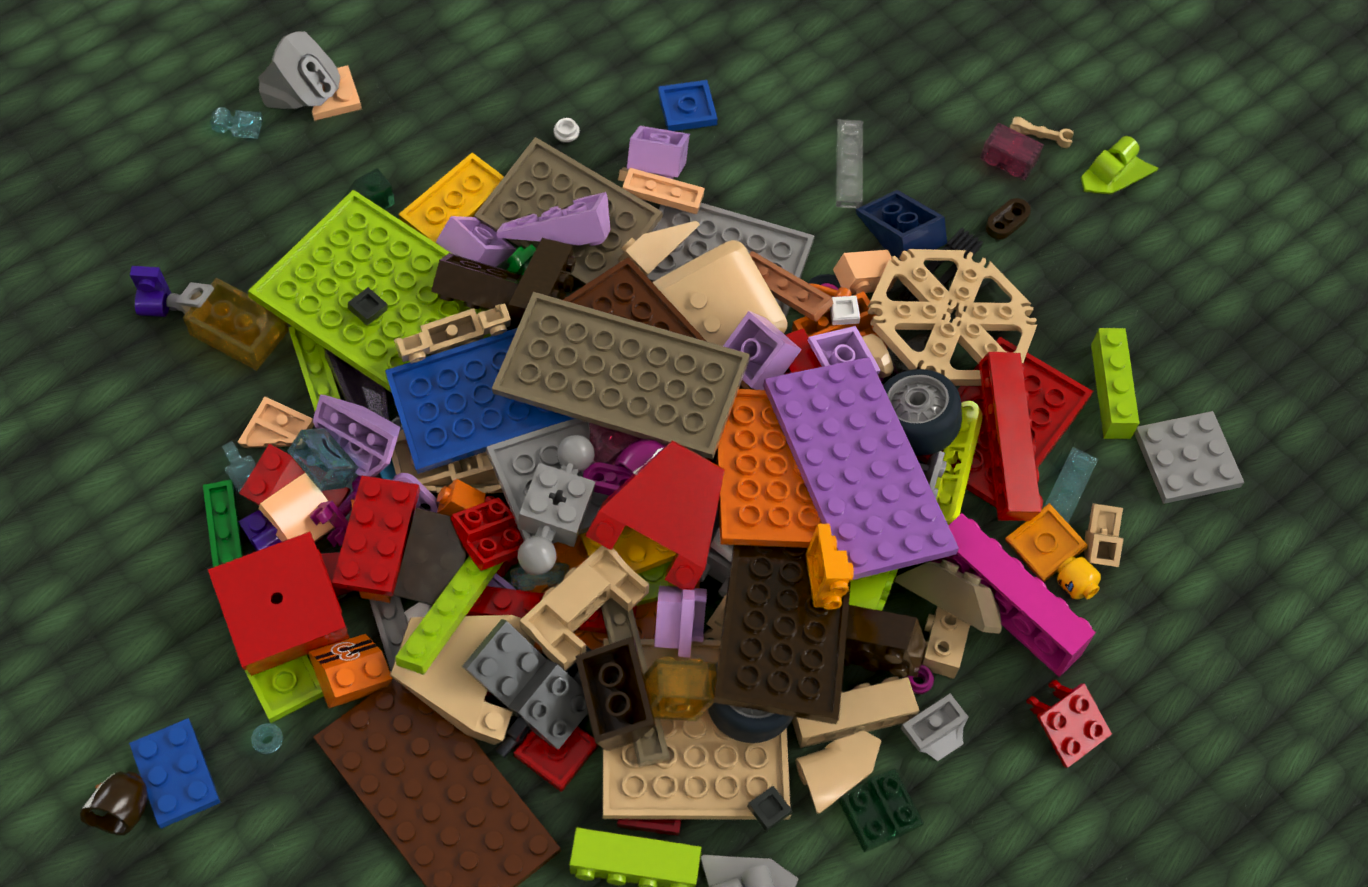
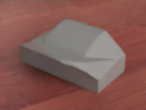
[901,693,969,761]

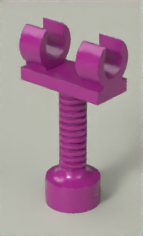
[310,475,361,547]

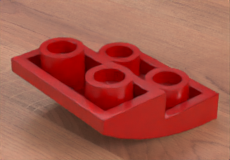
[451,497,524,571]

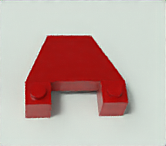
[585,440,725,590]

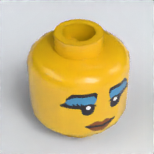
[1057,557,1101,600]

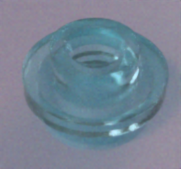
[251,723,283,754]

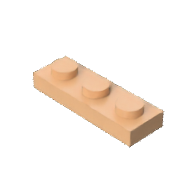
[622,168,705,214]

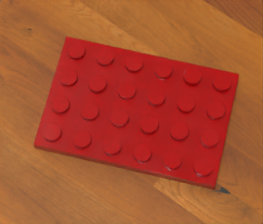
[916,337,1093,507]

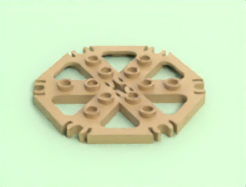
[867,249,1037,386]

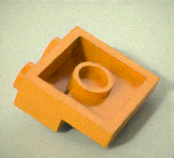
[806,524,854,610]

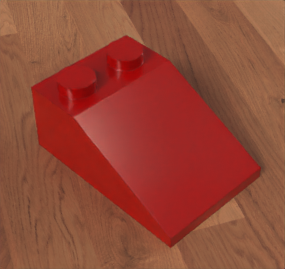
[239,444,351,540]

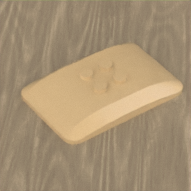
[652,240,788,346]

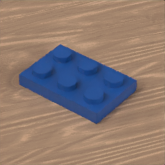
[129,718,221,828]

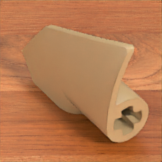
[796,731,881,814]

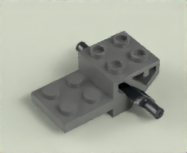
[462,619,591,758]

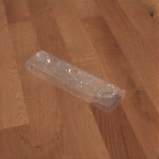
[836,119,863,208]

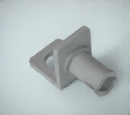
[166,282,214,326]

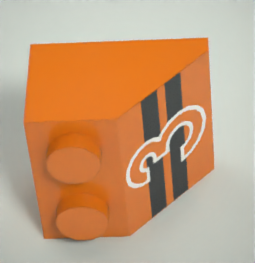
[308,634,393,708]

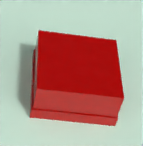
[208,532,349,676]

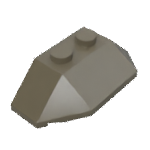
[894,560,1002,634]

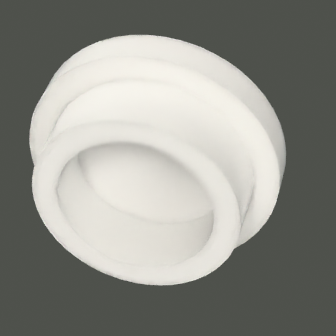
[554,118,579,142]

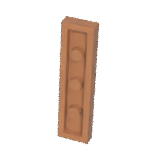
[750,251,834,322]

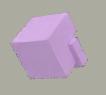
[654,585,707,658]

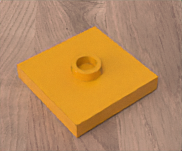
[1005,503,1088,582]

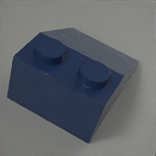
[856,190,947,261]

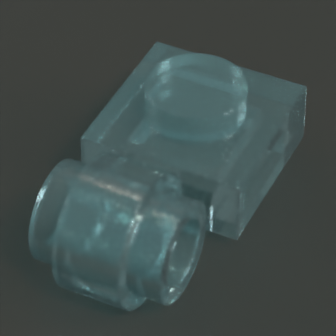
[210,107,263,139]

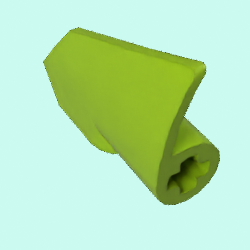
[1081,136,1159,194]

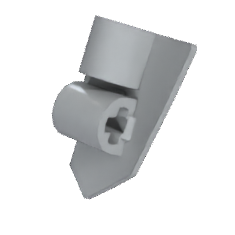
[701,855,798,887]

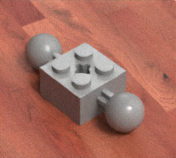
[518,435,596,575]

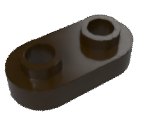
[986,198,1031,239]

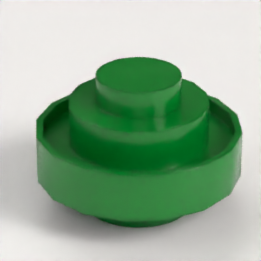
[507,244,537,275]

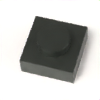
[348,287,388,325]
[747,786,792,831]

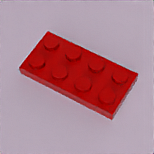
[332,475,420,597]

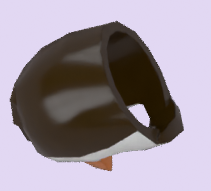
[80,771,148,835]

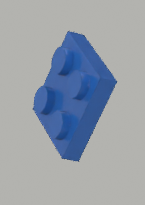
[658,80,717,131]

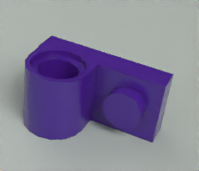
[130,266,171,317]
[238,510,282,551]

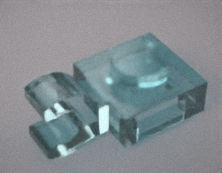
[222,441,256,495]

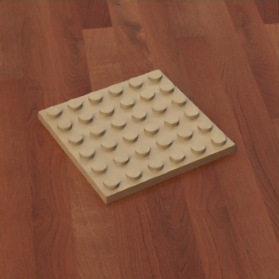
[603,639,791,820]

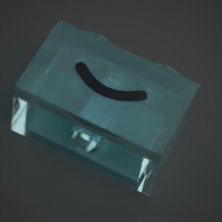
[287,428,359,491]

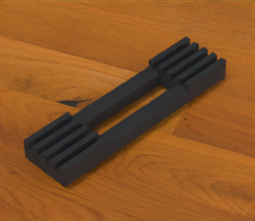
[898,227,983,302]

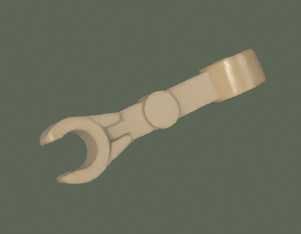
[1009,117,1073,148]

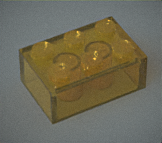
[183,278,289,371]

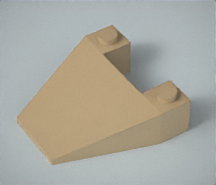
[390,615,535,745]

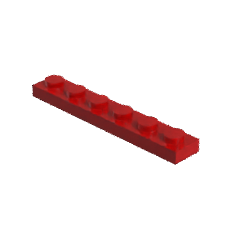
[466,586,637,634]

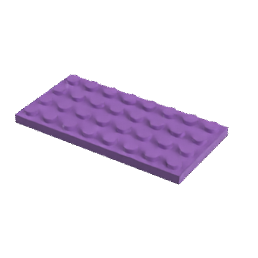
[763,357,959,580]

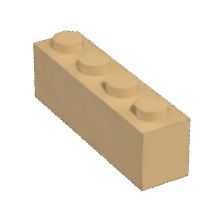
[792,677,919,748]

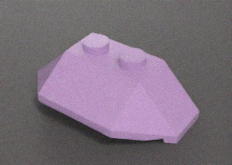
[313,395,400,477]

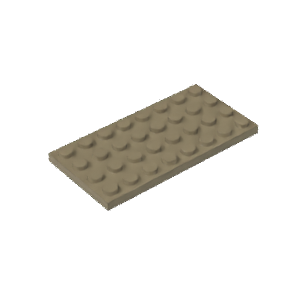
[492,292,750,459]

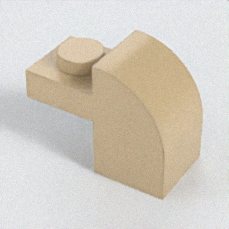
[1084,503,1123,567]

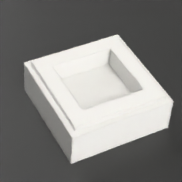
[830,296,860,325]

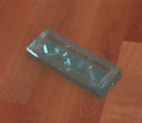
[1044,447,1098,523]

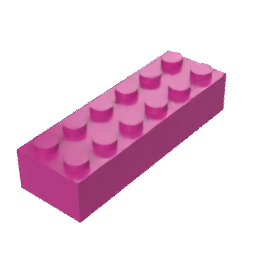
[932,513,1096,677]

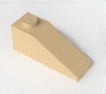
[618,221,700,276]

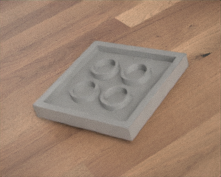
[1134,411,1244,504]

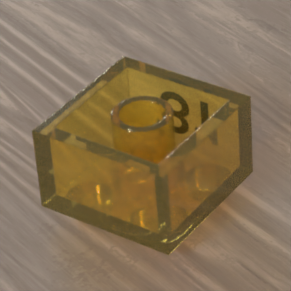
[644,657,716,721]

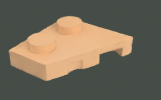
[312,65,362,121]
[237,397,314,448]

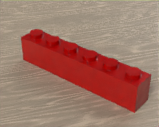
[979,352,1043,521]

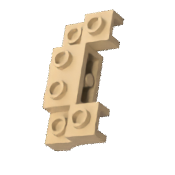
[394,303,511,363]
[520,546,649,671]

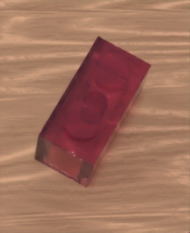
[980,123,1044,181]

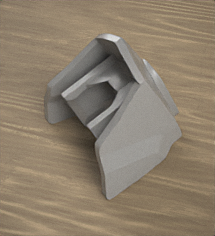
[258,31,340,109]

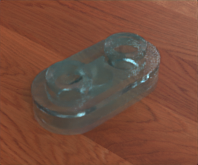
[510,563,570,590]

